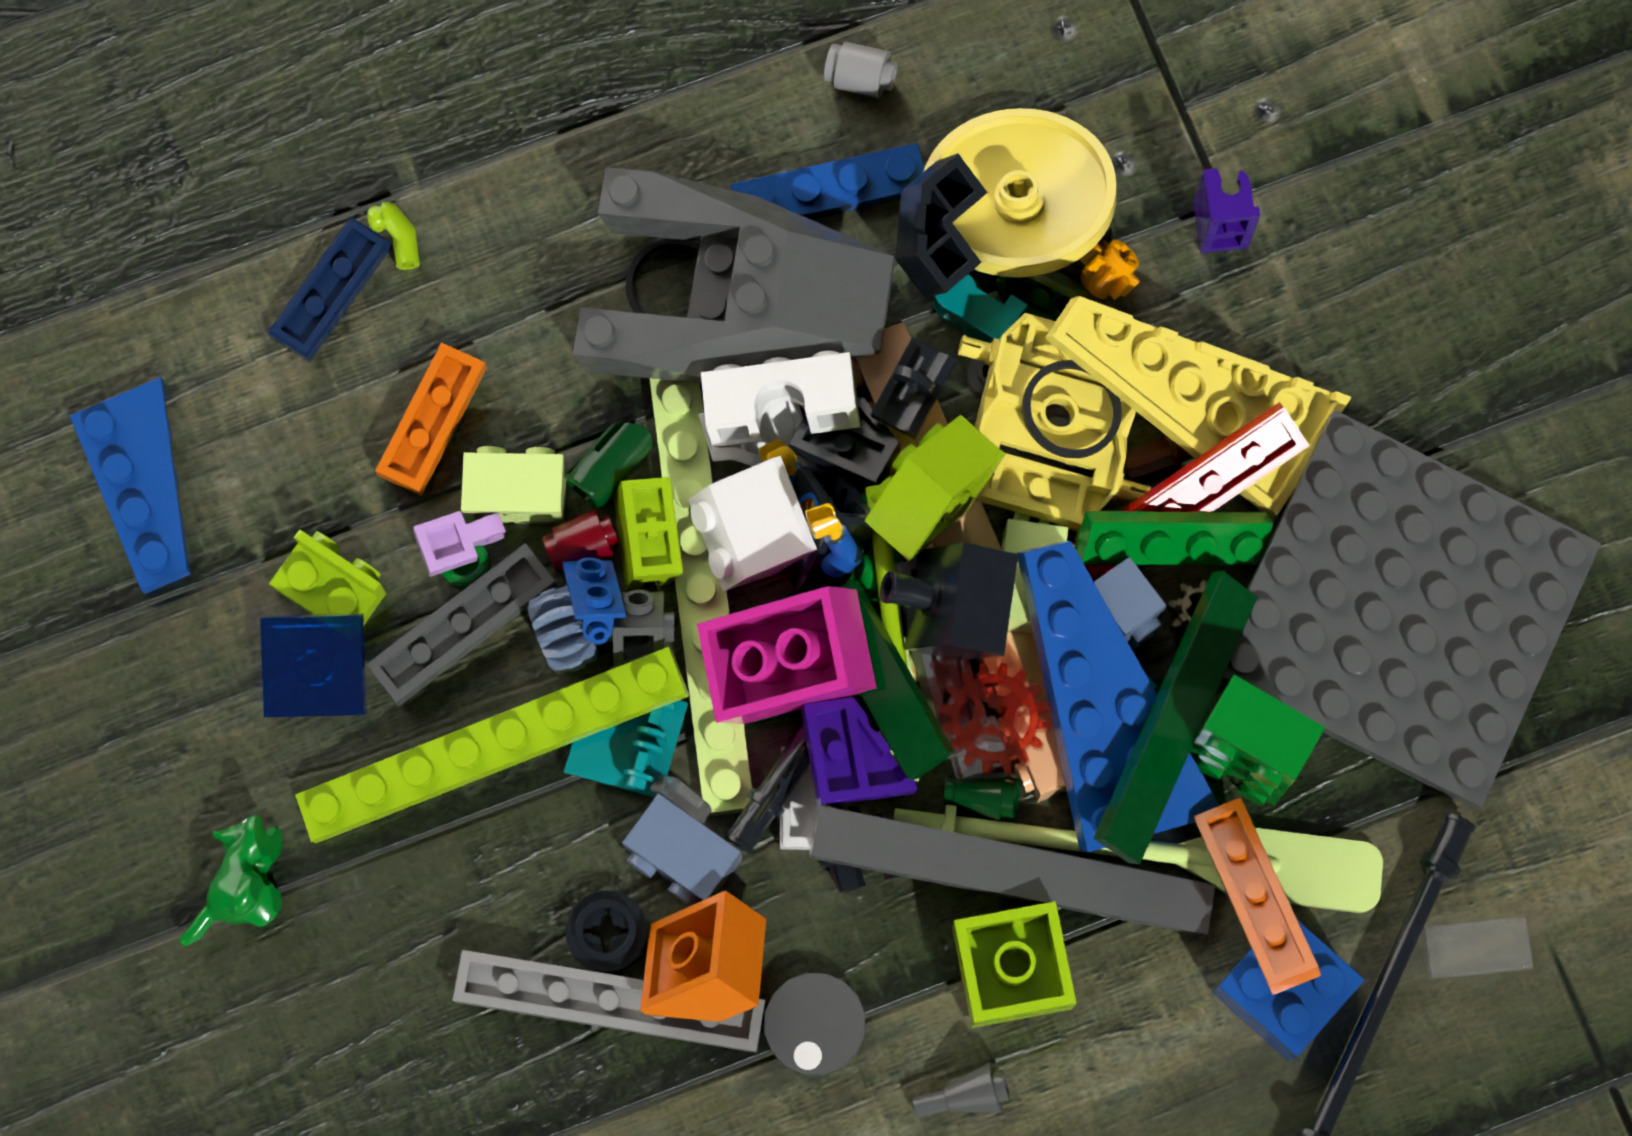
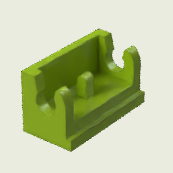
[613,477,683,591]

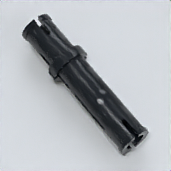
[724,723,810,854]

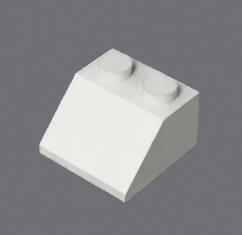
[688,456,817,592]

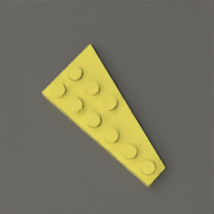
[1045,296,1351,517]

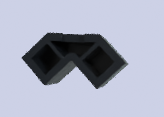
[895,153,988,298]

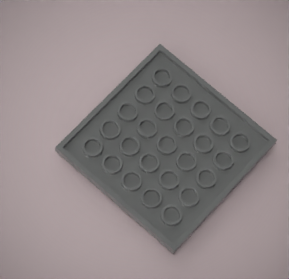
[1221,410,1601,810]

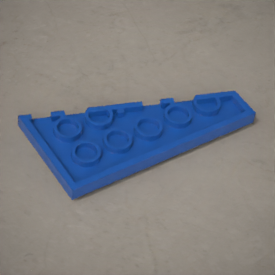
[1017,541,1220,853]

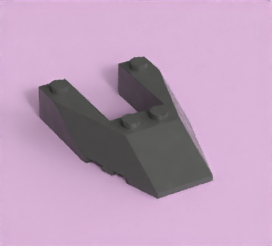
[572,168,896,383]

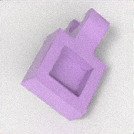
[413,511,506,577]

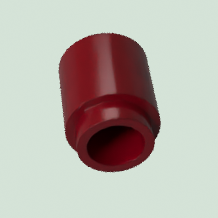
[542,509,620,573]

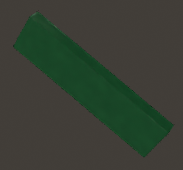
[840,580,955,780]

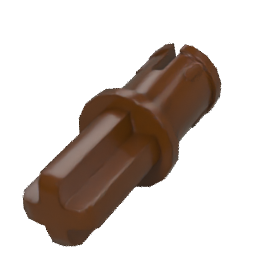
[1123,433,1195,480]

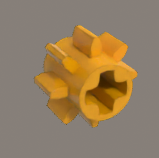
[1080,240,1140,300]

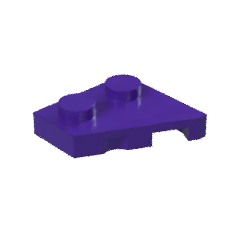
[801,697,917,807]

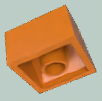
[640,890,766,1022]

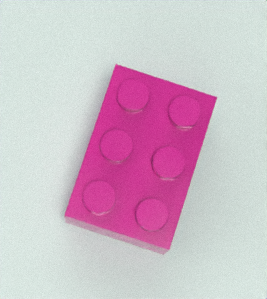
[697,586,877,724]

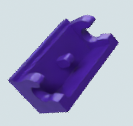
[1193,168,1260,253]

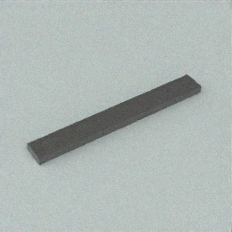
[809,805,1215,936]

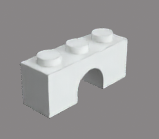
[701,351,860,447]

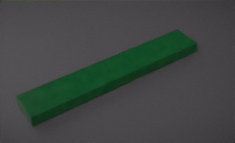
[1093,571,1258,864]

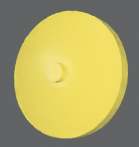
[924,108,1116,277]

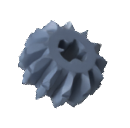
[528,586,598,675]

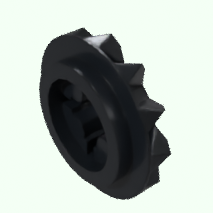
[566,890,648,973]

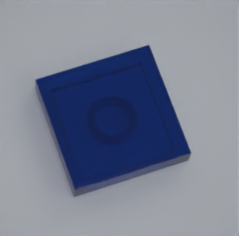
[260,613,367,717]

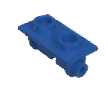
[562,558,626,644]

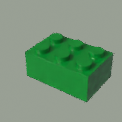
[1190,675,1326,806]

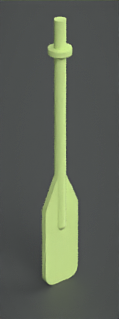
[893,804,1383,913]

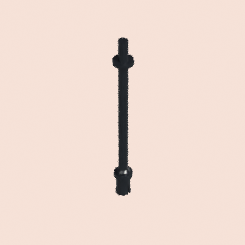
[1294,813,1476,1136]

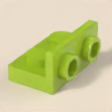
[269,529,387,642]

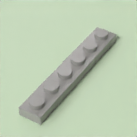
[452,950,765,1053]

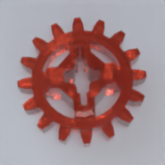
[940,663,1051,775]

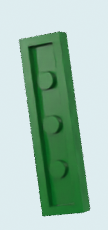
[1075,511,1274,565]

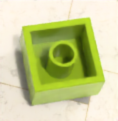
[864,415,1006,561]
[952,901,1077,1028]

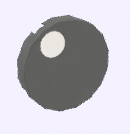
[764,973,865,1076]

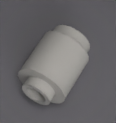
[824,41,897,98]

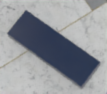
[267,216,392,363]

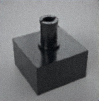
[880,542,1018,661]

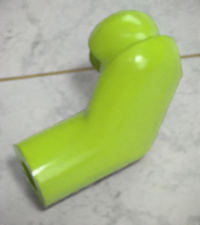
[367,202,420,270]

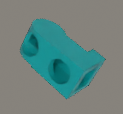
[934,274,1028,343]

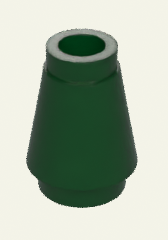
[944,772,1020,822]

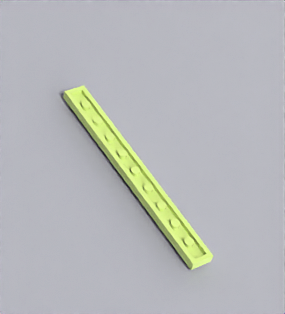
[650,378,752,817]

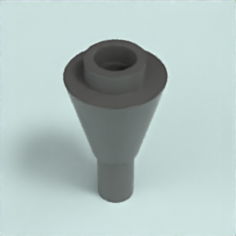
[913,1062,1010,1118]

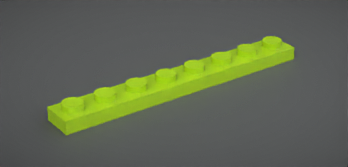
[295,647,689,843]

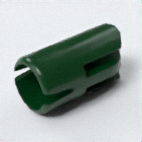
[565,421,653,508]

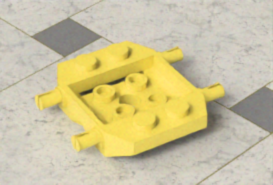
[943,313,1151,530]

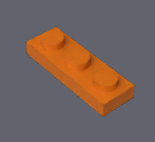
[375,343,487,496]

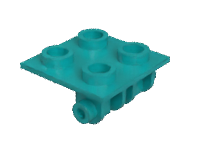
[564,700,688,797]

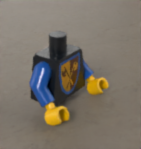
[759,439,874,592]

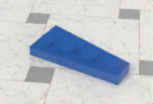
[70,377,191,594]

